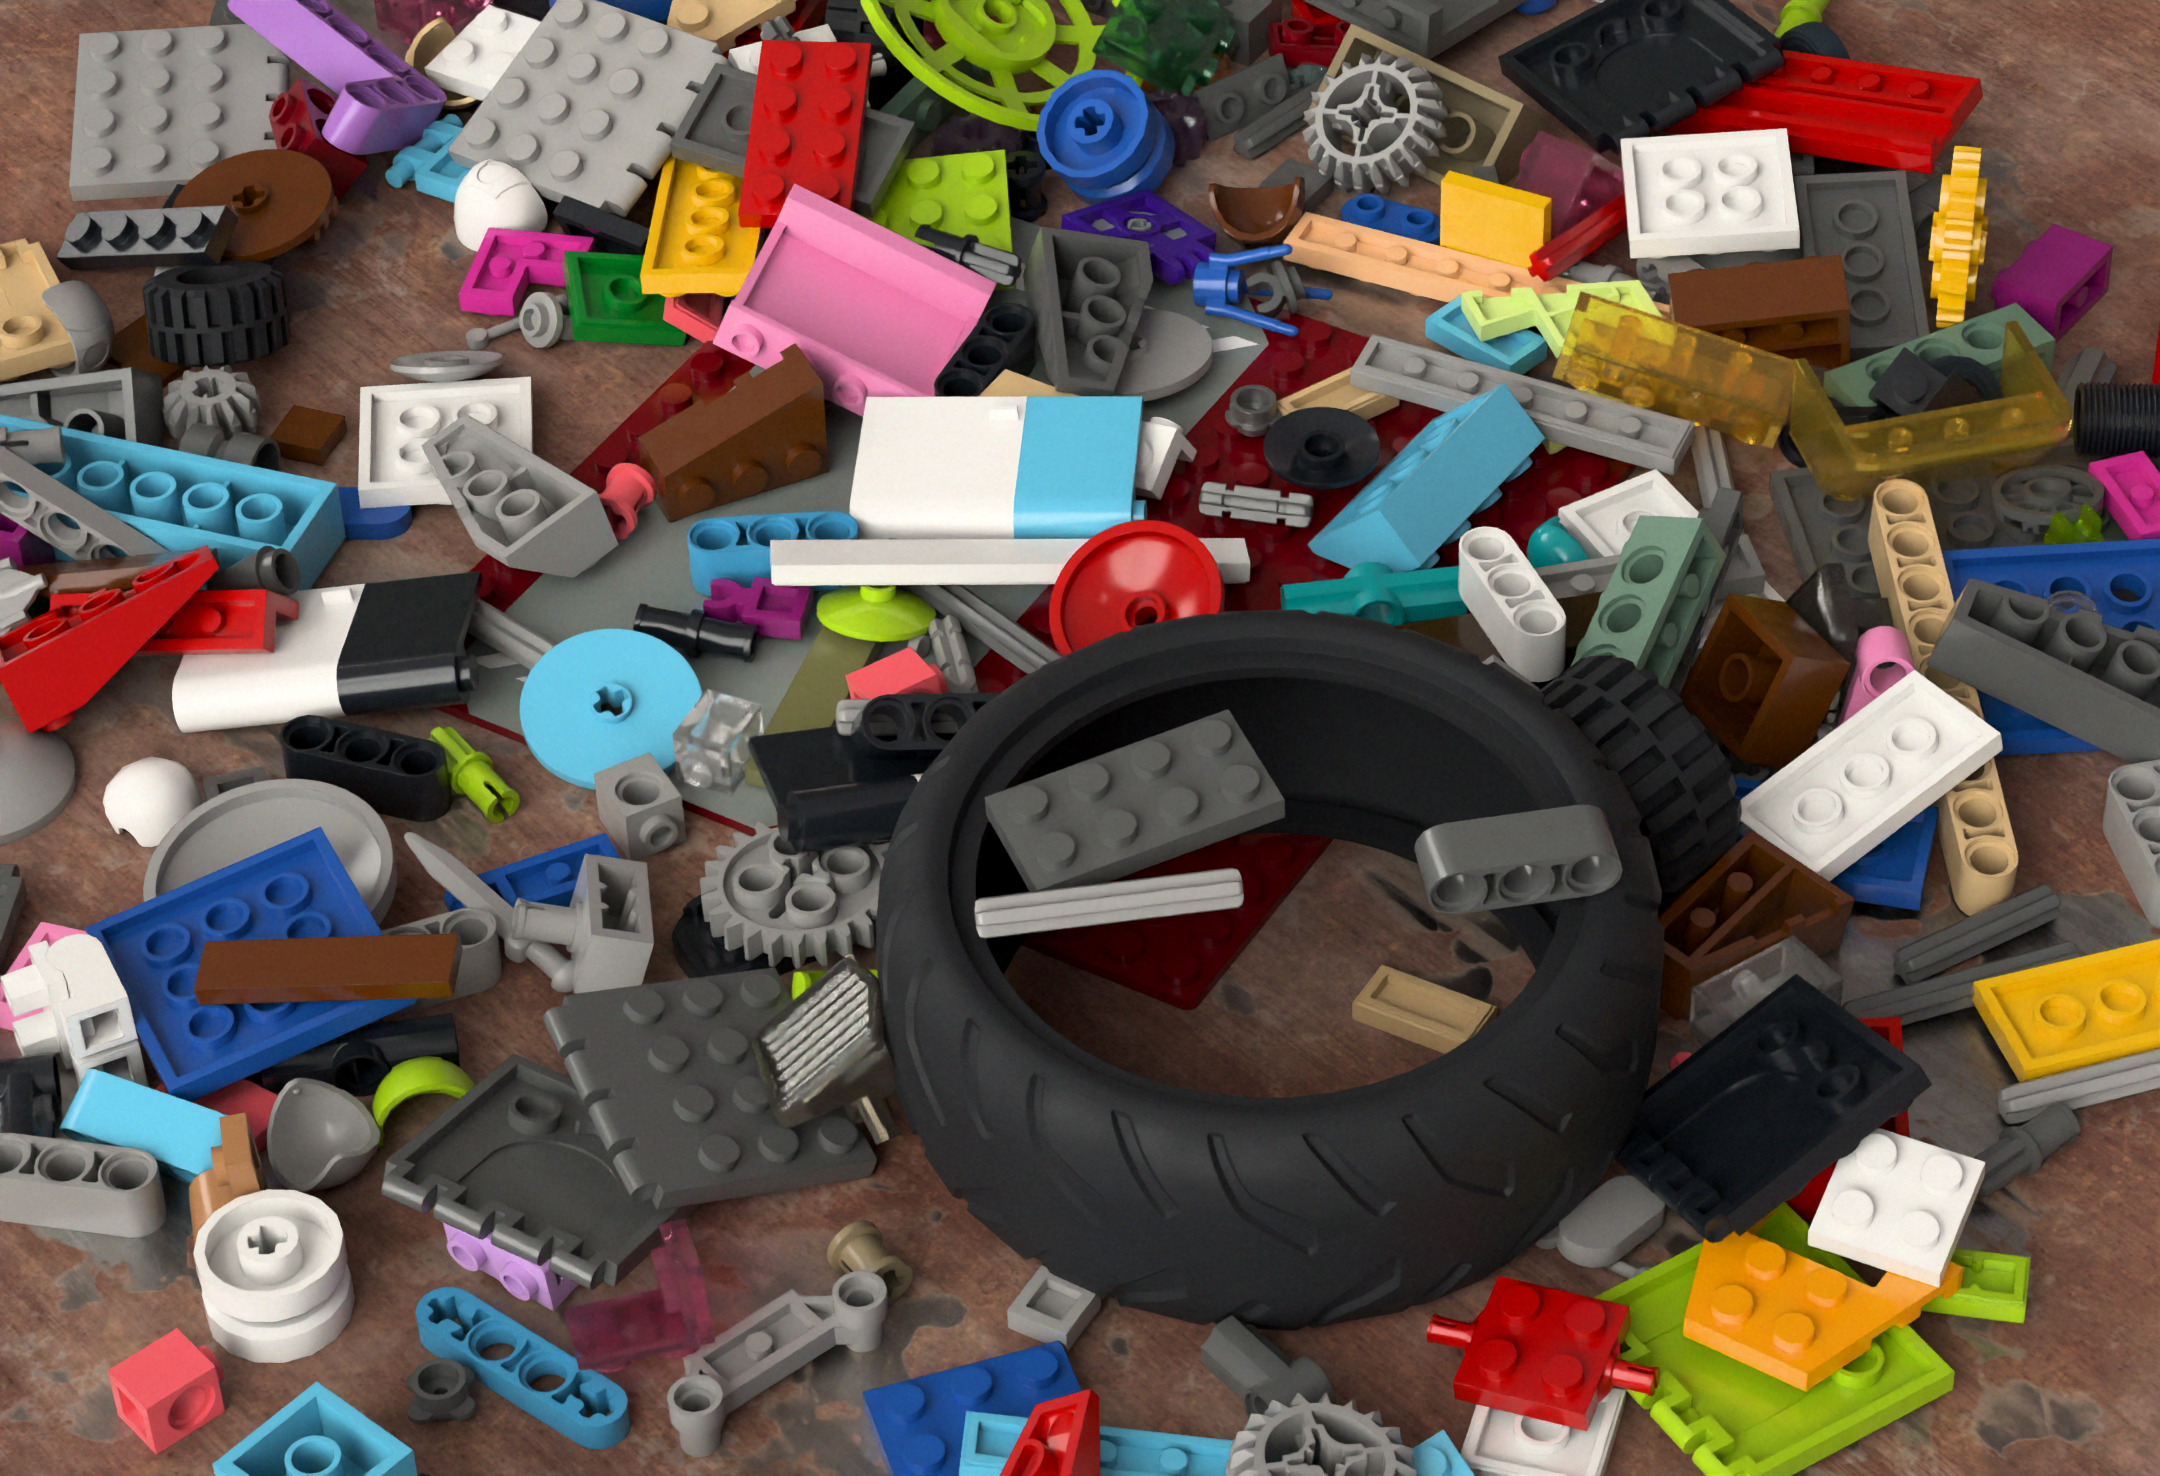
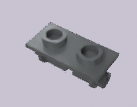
[1182,53,1293,142]

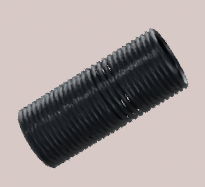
[2073,382,2160,459]

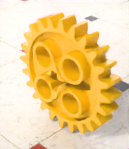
[1928,146,1989,329]

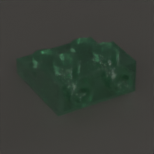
[1092,0,1237,102]

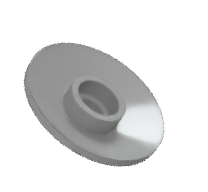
[390,350,503,383]

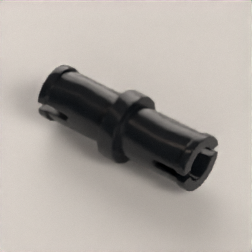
[633,603,759,663]

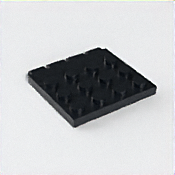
[1498,0,1784,155]
[1614,973,1932,1243]

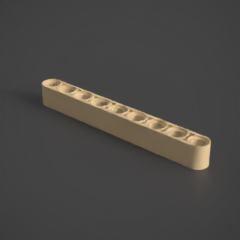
[1868,479,2018,916]

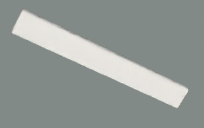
[770,538,1250,586]

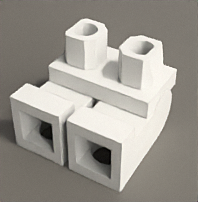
[0,934,149,1088]

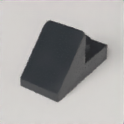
[1868,347,1999,466]

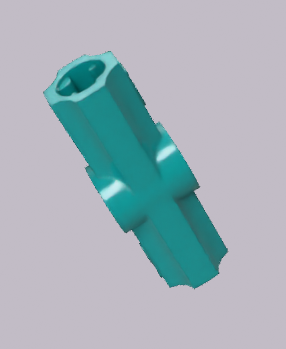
[1280,562,1467,626]

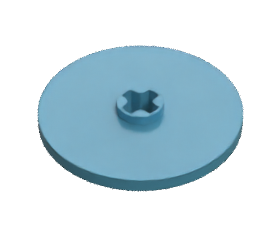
[520,629,703,790]

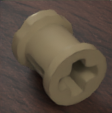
[826,1220,913,1306]

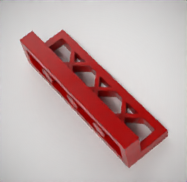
[50,589,299,656]

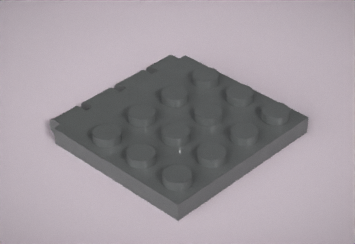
[542,967,877,1210]
[381,1053,704,1290]

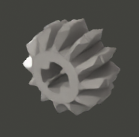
[162,365,262,447]

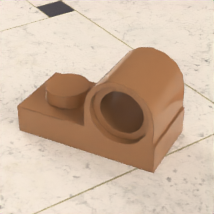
[189,1112,269,1245]

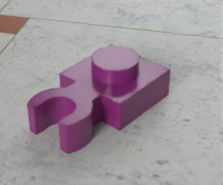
[703,577,814,640]

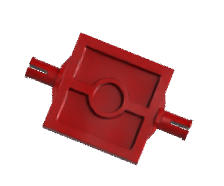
[1427,1276,1660,1431]

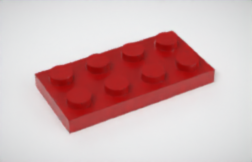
[738,40,873,228]

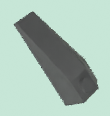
[1023,226,1153,396]
[0,367,166,447]

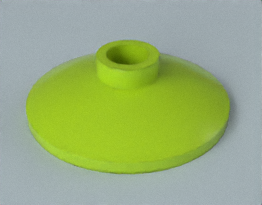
[816,585,936,642]

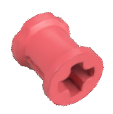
[598,463,657,540]

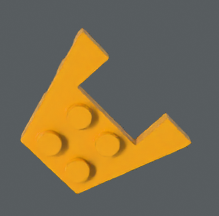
[1683,1207,1964,1392]

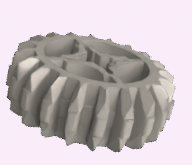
[1302,51,1449,196]
[1225,1392,1417,1476]

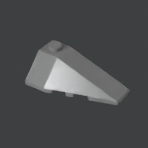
[421,414,619,578]

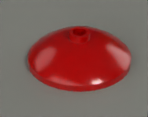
[1049,520,1225,656]

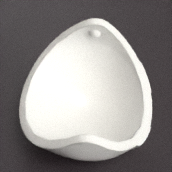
[454,159,548,252]

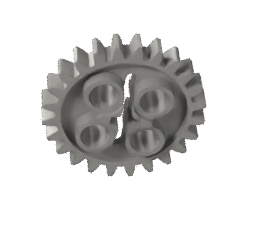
[700,821,890,969]

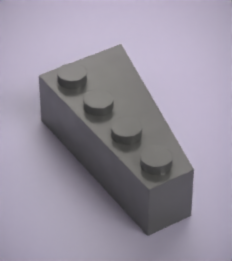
[1926,578,2160,764]

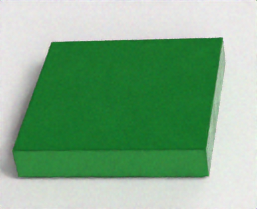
[562,251,687,347]

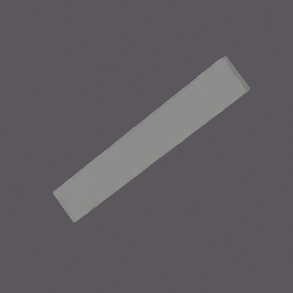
[1350,334,1695,476]

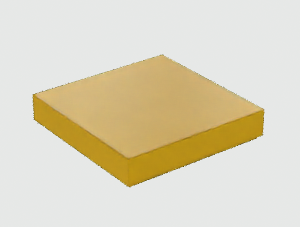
[1440,170,1552,269]

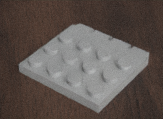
[447,0,732,217]
[69,24,290,201]

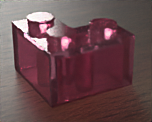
[1513,130,1624,240]

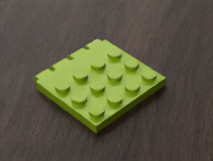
[1593,1201,1955,1476]

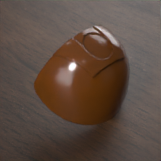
[1208,177,1305,247]

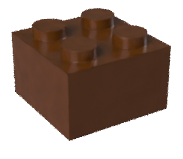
[1679,593,1850,768]

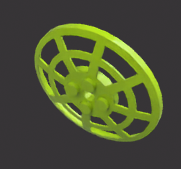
[860,0,1152,131]

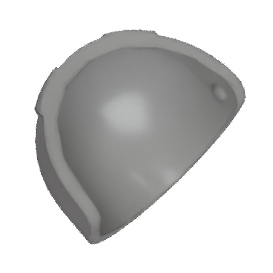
[42,280,114,377]
[267,1078,380,1192]

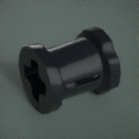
[1006,151,1048,223]

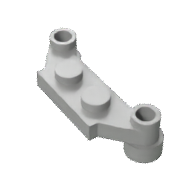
[667,1271,888,1457]

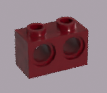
[269,77,368,202]

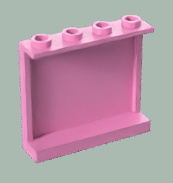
[713,183,997,417]

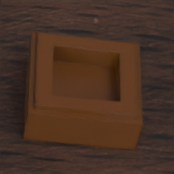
[270,405,347,465]

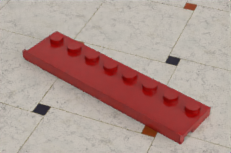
[1649,50,1983,174]

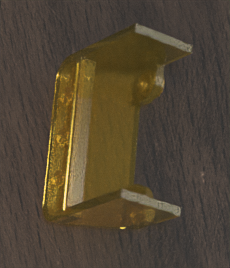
[1790,320,2072,501]

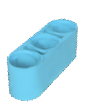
[59,1069,227,1184]

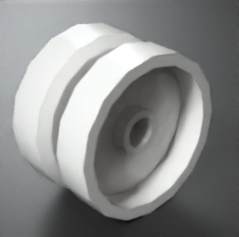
[193,1189,355,1363]

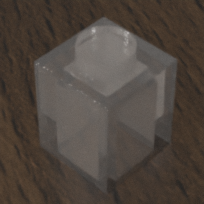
[672,689,764,796]

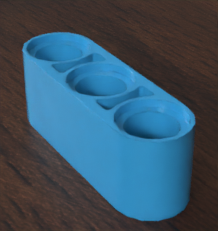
[687,511,859,596]

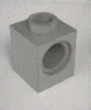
[594,752,687,861]

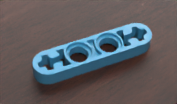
[415,1287,631,1450]

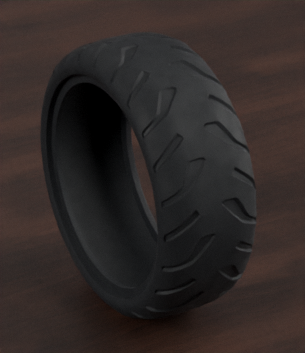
[876,610,1664,1330]

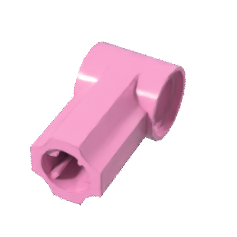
[1836,626,1915,728]

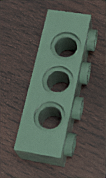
[1823,303,2056,442]
[1570,515,1727,690]

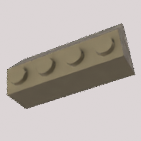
[1303,24,1549,186]

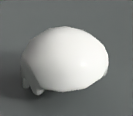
[103,757,203,847]

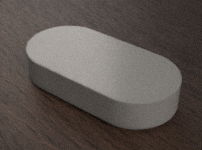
[1557,1175,1666,1268]

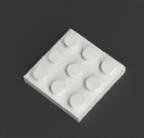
[1621,128,1800,259]
[358,377,534,509]

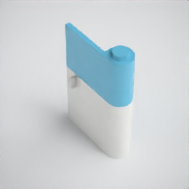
[849,396,1147,540]

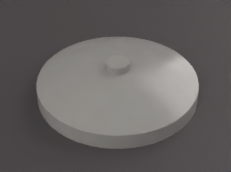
[143,779,398,926]

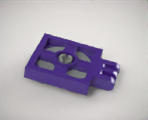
[1061,189,1217,285]

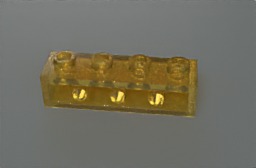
[1552,291,1802,449]

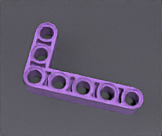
[227,0,447,155]

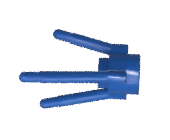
[1193,244,1333,337]

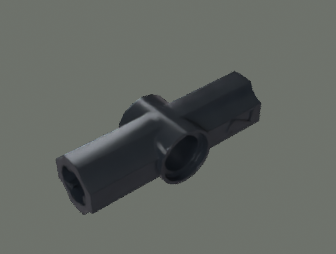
[261,1013,460,1096]

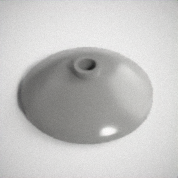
[0,715,77,846]

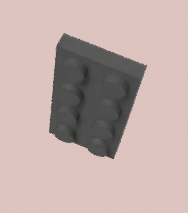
[670,63,917,218]
[1793,170,1930,362]
[984,709,1285,892]

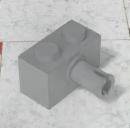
[511,853,654,993]

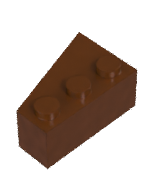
[1668,255,1850,374]
[638,343,829,522]
[1658,830,1855,1020]

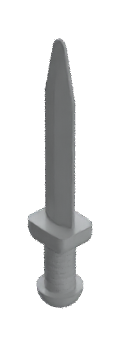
[404,832,574,993]

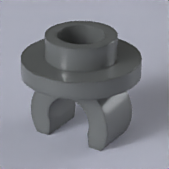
[1246,260,1306,318]

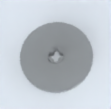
[1044,308,1214,402]

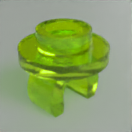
[2043,503,2104,545]

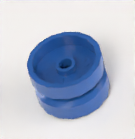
[1036,70,1176,206]

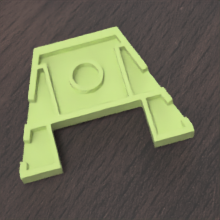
[1461,280,1686,454]

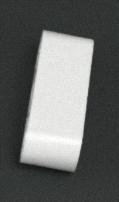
[1458,526,1566,683]

